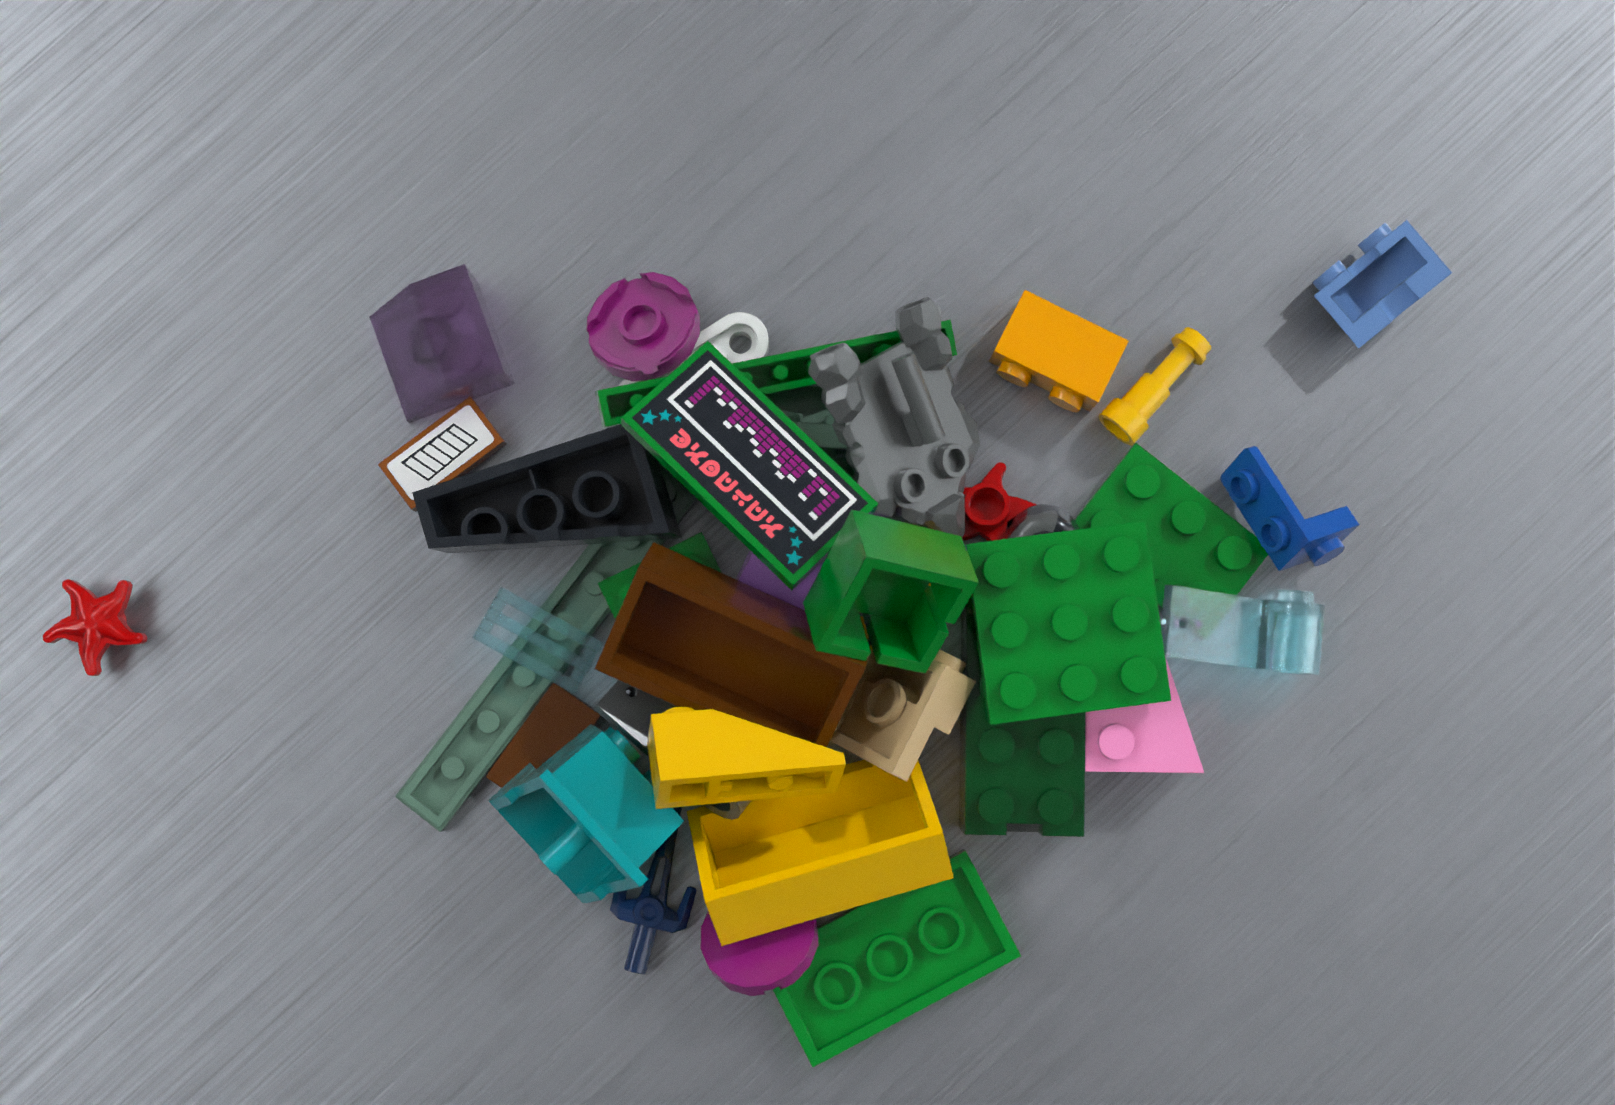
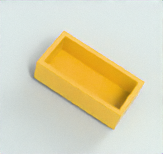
[687,760,954,946]

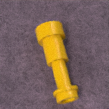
[1098,327,1211,446]

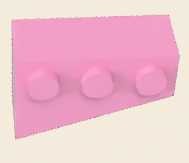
[1085,656,1204,773]

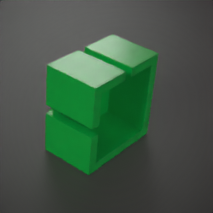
[803,510,979,674]

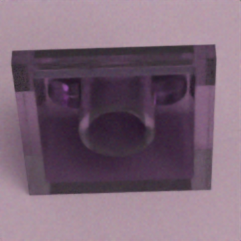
[369,264,515,423]

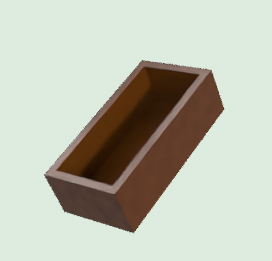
[594,542,871,747]

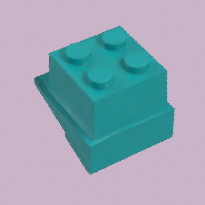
[488,724,684,904]

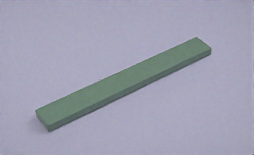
[395,462,698,832]

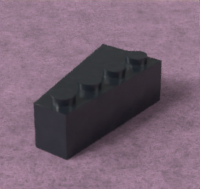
[412,424,682,553]

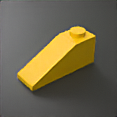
[647,707,846,809]

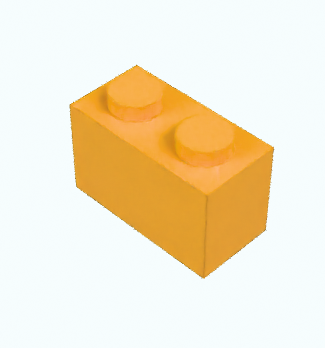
[988,290,1129,413]

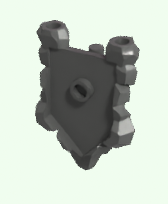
[808,297,980,537]

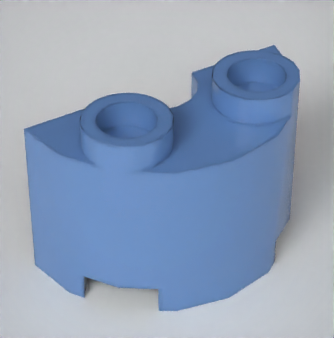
[1312,220,1452,348]

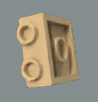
[830,649,976,782]

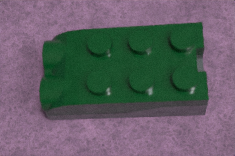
[959,597,1086,837]

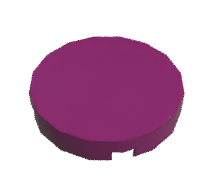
[586,272,700,381]
[700,912,818,996]

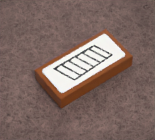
[378,396,507,512]

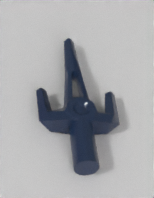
[610,807,697,974]

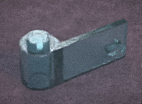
[1161,585,1325,675]

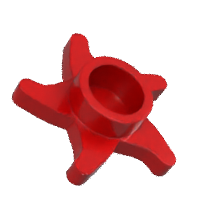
[962,462,1037,541]
[43,579,148,676]

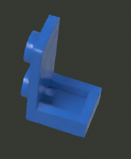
[1220,446,1360,571]

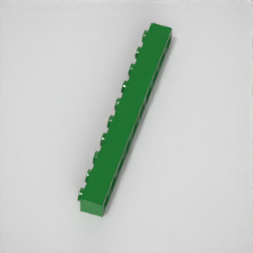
[595,320,957,427]

